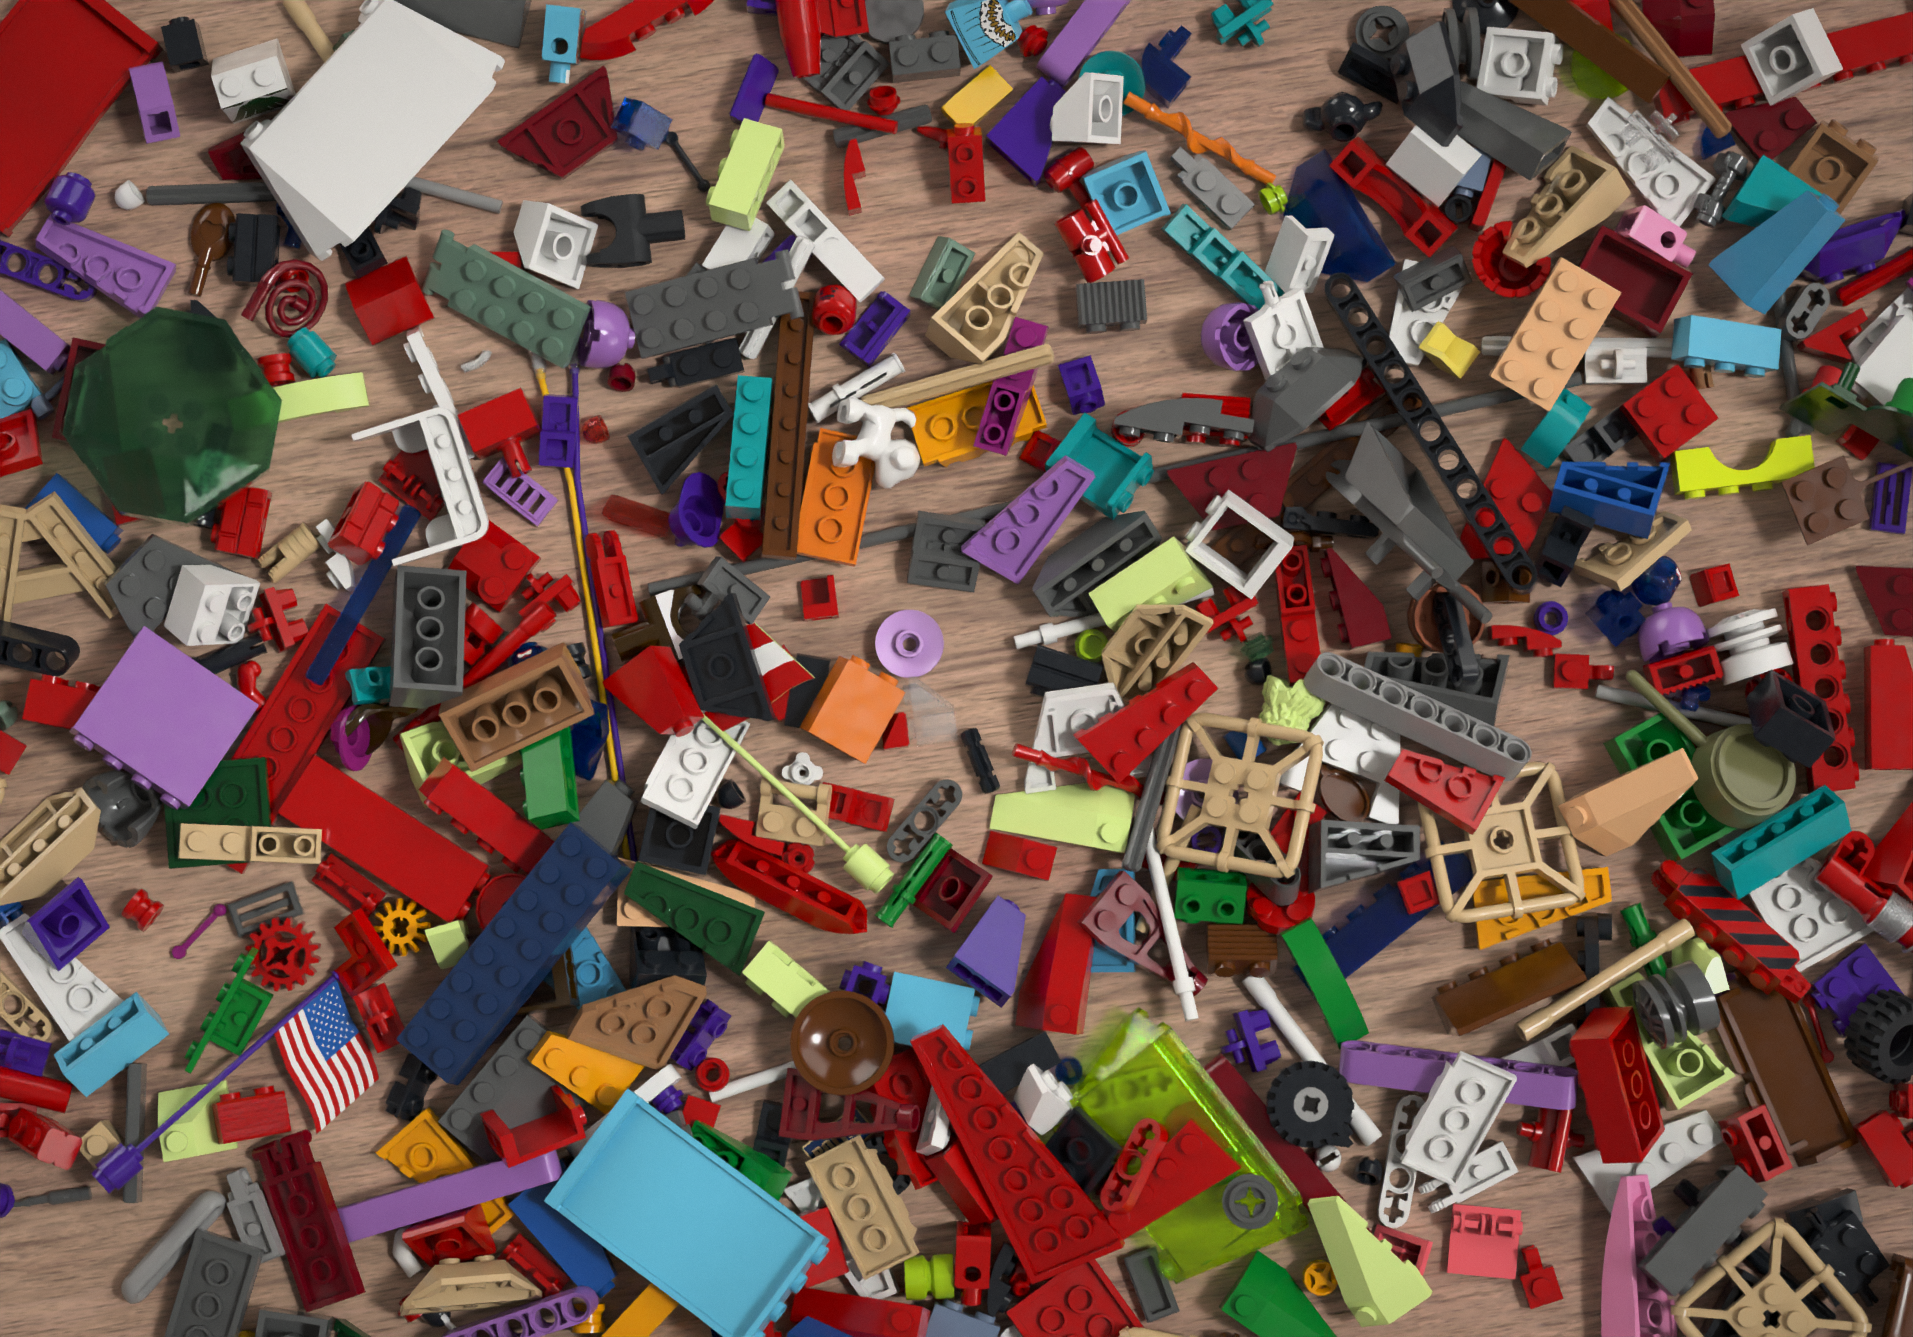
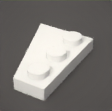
[1389,259,1471,367]

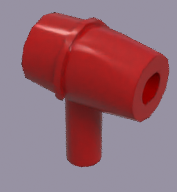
[1044,147,1094,211]

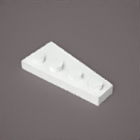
[0,913,124,1042]
[1572,1110,1723,1215]
[784,1177,900,1299]

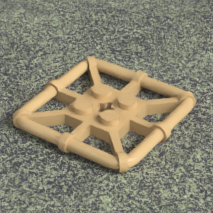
[1156,713,1324,879]
[1418,762,1585,923]
[1670,1218,1872,1337]

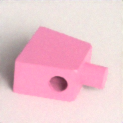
[1614,205,1696,268]

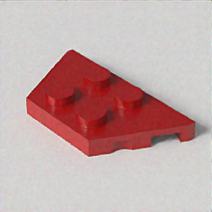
[1459,438,1552,559]

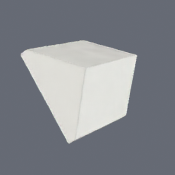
[1385,125,1482,208]

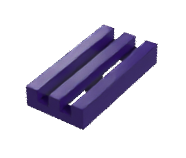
[1869,462,1913,535]

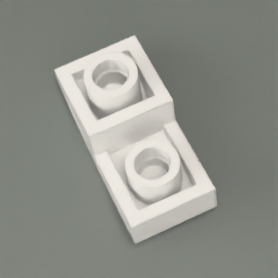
[316,519,356,592]

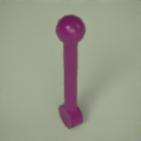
[172,903,227,959]

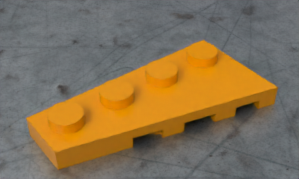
[1472,867,1612,950]
[376,1107,515,1235]

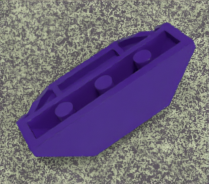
[1799,209,1906,285]

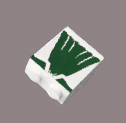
[211,39,296,124]

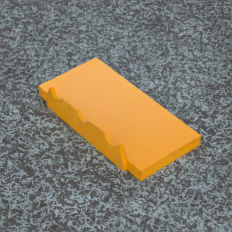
[906,380,1047,467]

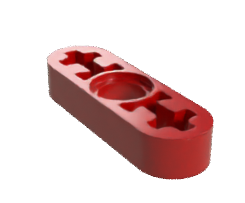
[1100,1118,1168,1215]

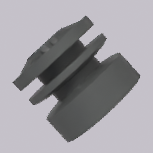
[1632,960,1720,1049]

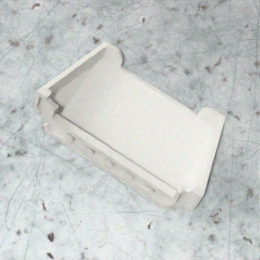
[240,0,505,261]

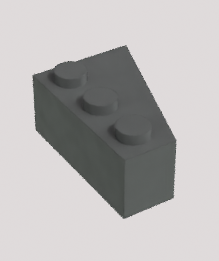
[1308,820,1420,894]

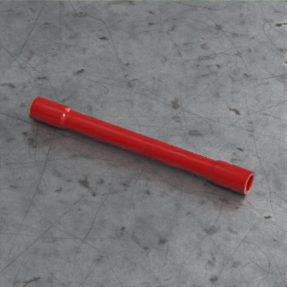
[393,601,557,751]

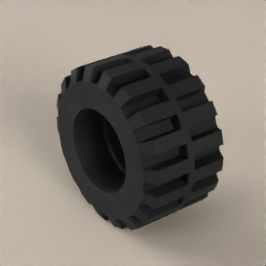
[1844,989,1913,1085]

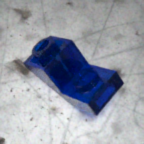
[571,699,610,781]

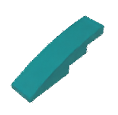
[1161,204,1285,310]

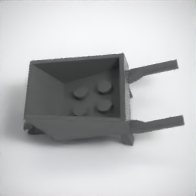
[1326,421,1492,624]

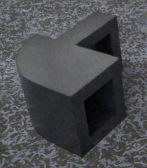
[1534,505,1596,587]

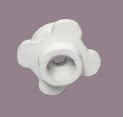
[782,752,823,785]

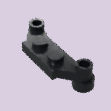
[1576,913,1612,1030]

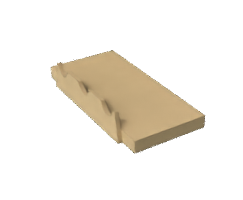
[805,1135,920,1280]

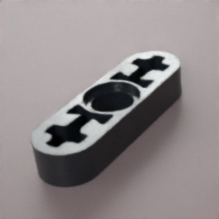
[1433,592,1479,687]

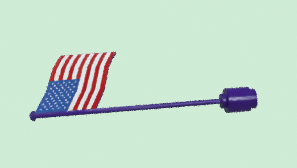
[91,970,379,1194]

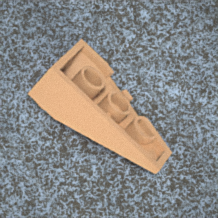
[1558,748,1699,856]

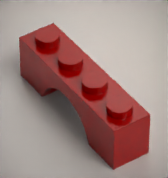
[1329,136,1458,258]

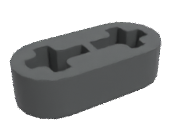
[1778,283,1830,342]

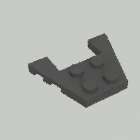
[104,534,245,638]

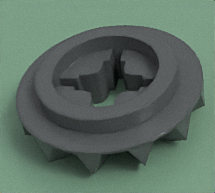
[1355,6,1410,59]
[1222,1173,1279,1229]

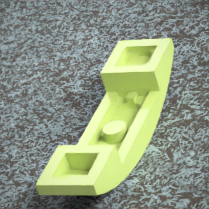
[229,372,369,433]

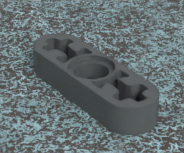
[887,779,962,863]

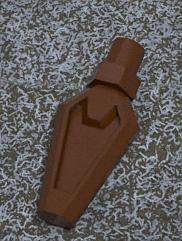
[1254,531,1334,552]

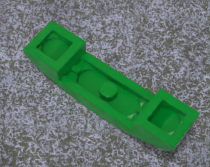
[1280,917,1369,1050]

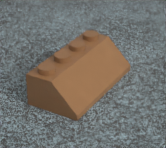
[439,642,594,772]

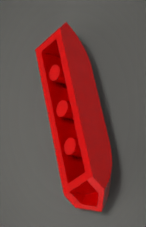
[580,0,714,60]
[711,839,867,934]

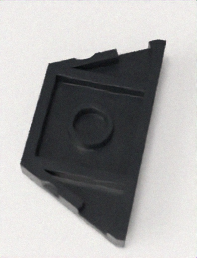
[679,593,776,721]

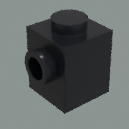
[161,17,209,73]

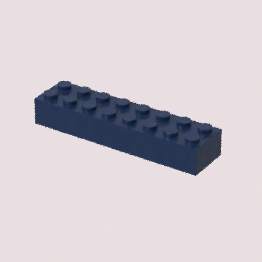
[396,822,632,1085]

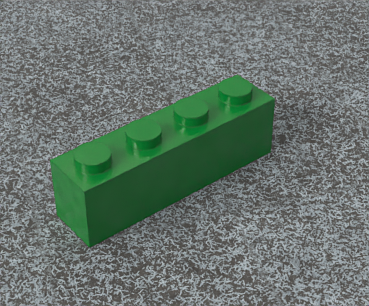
[518,726,580,830]

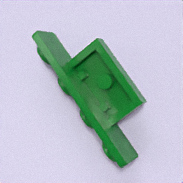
[184,947,274,1074]

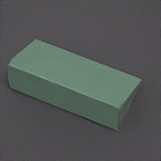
[910,236,975,310]

